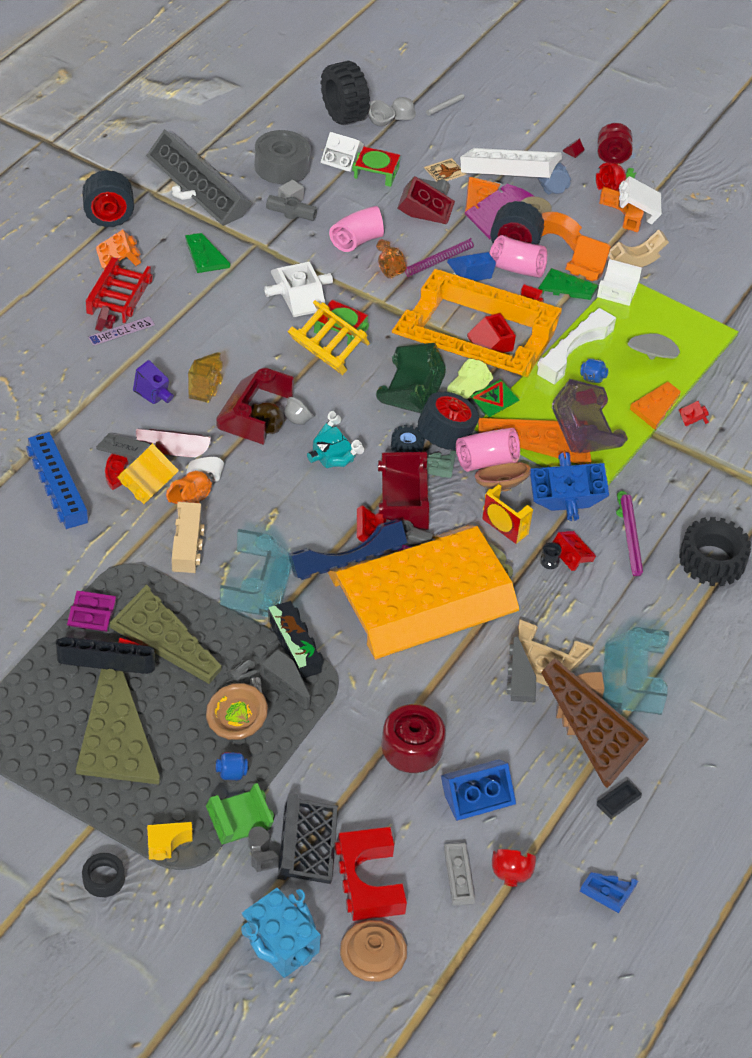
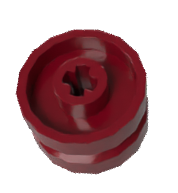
[598,123,633,164]

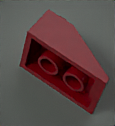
[397,176,455,224]

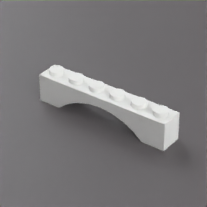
[537,308,616,385]

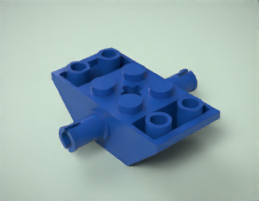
[530,453,609,521]

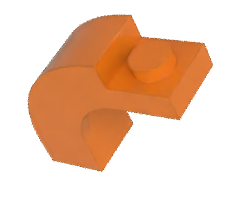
[599,187,644,232]
[541,212,582,251]

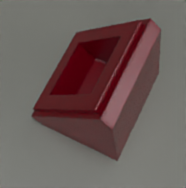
[563,138,585,158]

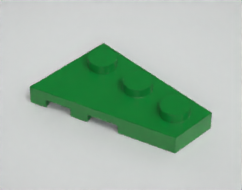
[185,233,230,273]
[538,268,598,300]

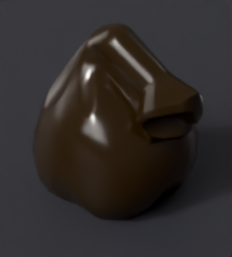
[251,402,284,434]

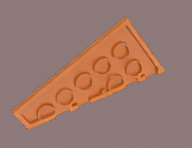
[478,418,591,465]

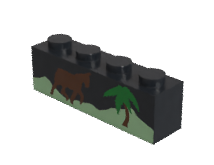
[268,601,324,679]

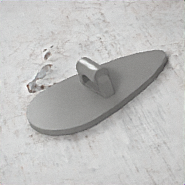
[628,334,680,360]

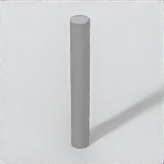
[426,93,464,116]

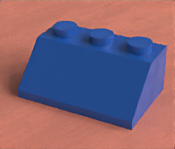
[441,759,516,821]

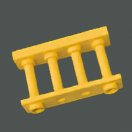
[287,300,370,375]

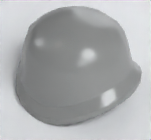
[391,97,416,120]
[369,100,395,126]
[284,397,315,425]

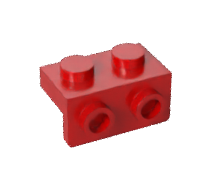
[356,505,386,542]

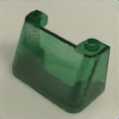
[376,343,446,414]

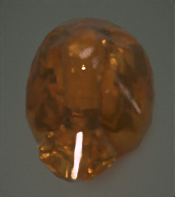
[376,239,407,279]

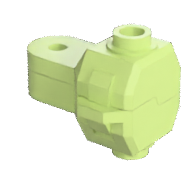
[447,358,493,399]

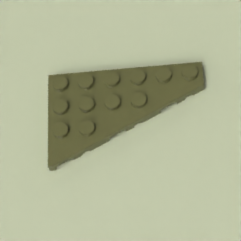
[76,669,160,785]

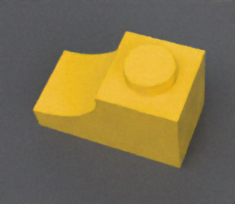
[147,822,192,860]

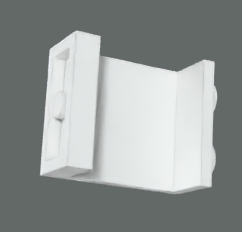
[597,259,642,306]

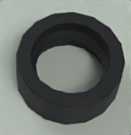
[82,853,125,898]

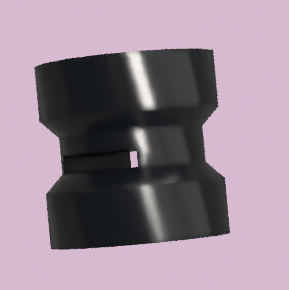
[540,542,562,569]

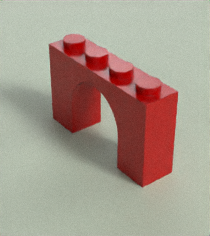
[335,827,407,921]

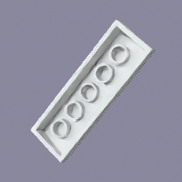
[460,148,562,178]

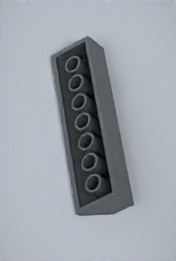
[146,129,252,226]

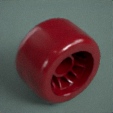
[381,704,446,773]

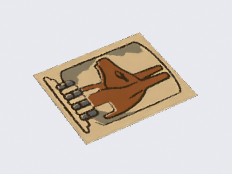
[424,158,467,182]

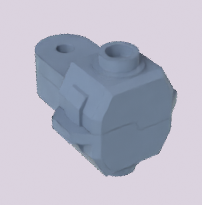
[538,163,571,195]

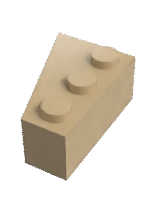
[172,502,205,573]

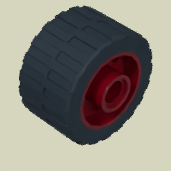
[490,201,544,245]

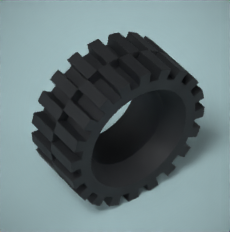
[679,517,751,586]

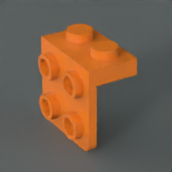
[96,229,141,269]
[566,235,611,281]

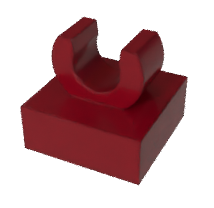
[95,306,116,332]

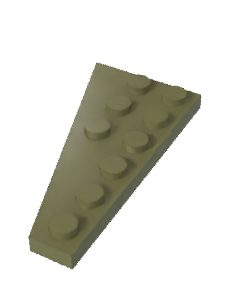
[110,584,221,684]

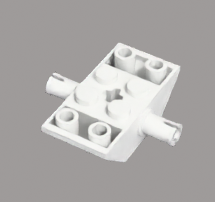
[264,262,333,317]

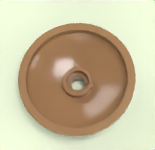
[475,462,531,491]

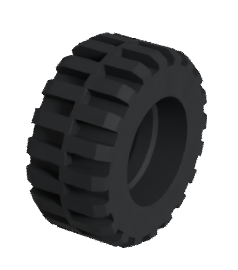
[320,60,370,125]

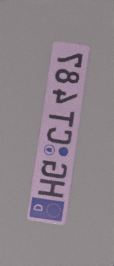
[88,317,155,345]

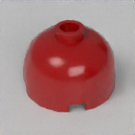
[596,163,626,192]
[492,849,536,887]

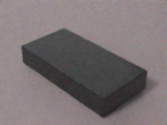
[597,780,642,819]

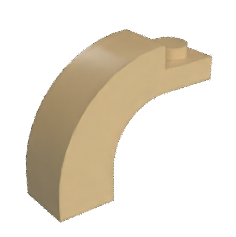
[608,230,669,267]

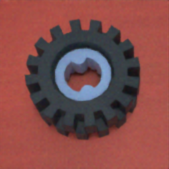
[391,425,425,452]

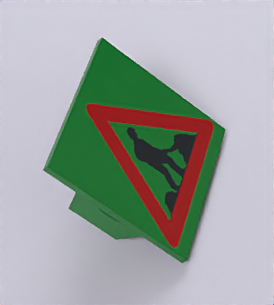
[470,379,520,417]

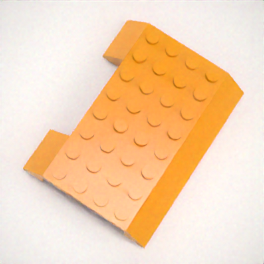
[328,525,519,660]

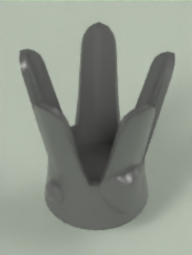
[227,658,258,684]

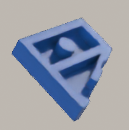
[580,872,638,913]

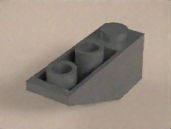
[507,637,537,702]

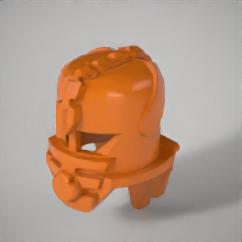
[166,471,212,504]

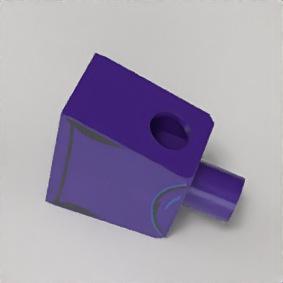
[133,360,174,404]

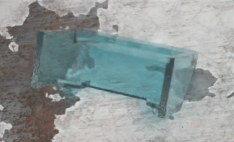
[220,529,292,617]

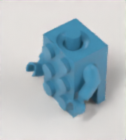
[241,888,321,978]

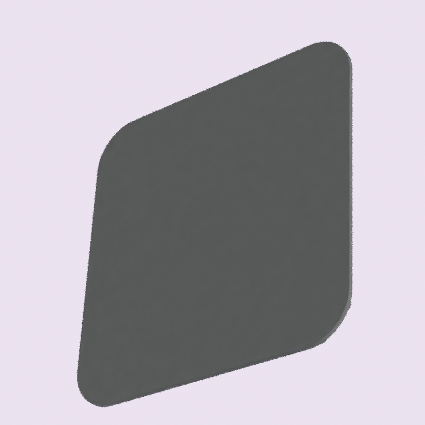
[0,564,338,870]

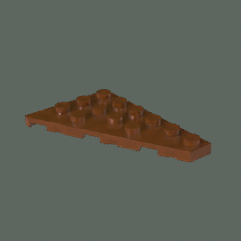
[541,658,649,788]

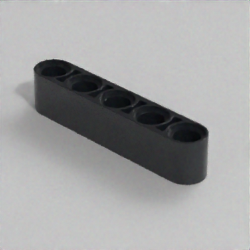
[56,637,155,674]

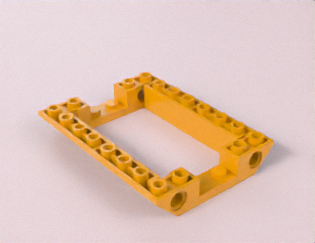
[392,269,562,377]

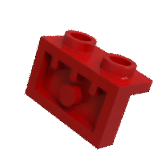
[552,531,596,571]

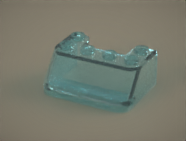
[602,627,669,715]

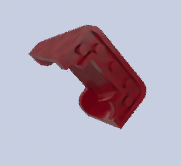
[378,452,429,530]

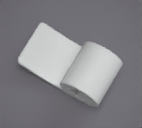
[185,457,224,482]

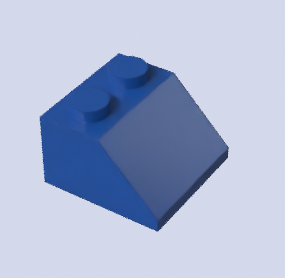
[447,252,496,281]

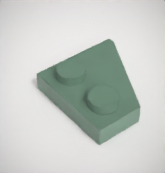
[427,451,456,478]

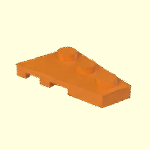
[465,177,500,212]
[630,382,681,430]

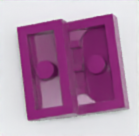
[67,590,117,632]

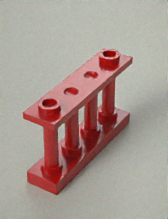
[86,257,153,323]

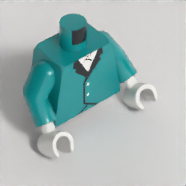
[307,411,364,468]

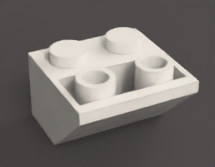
[320,132,364,172]

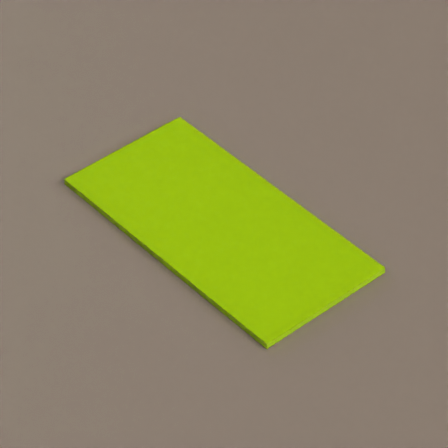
[475,283,739,486]

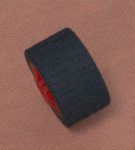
[82,170,134,227]
[417,391,479,450]

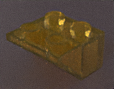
[188,352,223,403]

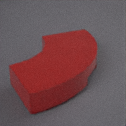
[105,454,129,490]

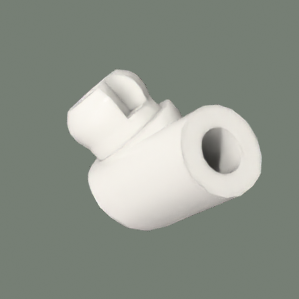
[172,186,196,200]

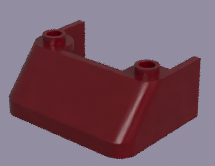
[216,368,294,445]

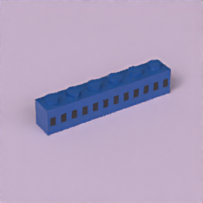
[26,432,88,529]

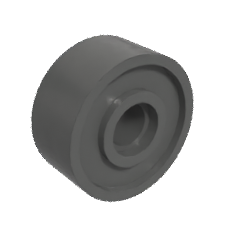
[254,130,310,184]

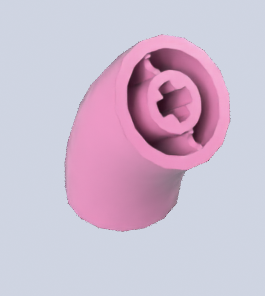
[329,206,384,252]
[489,235,547,278]
[456,428,520,472]

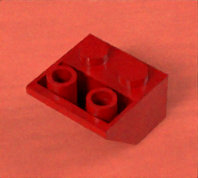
[467,313,516,353]

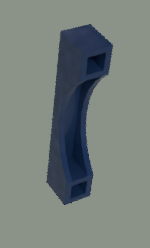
[288,519,408,580]

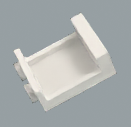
[619,176,662,225]

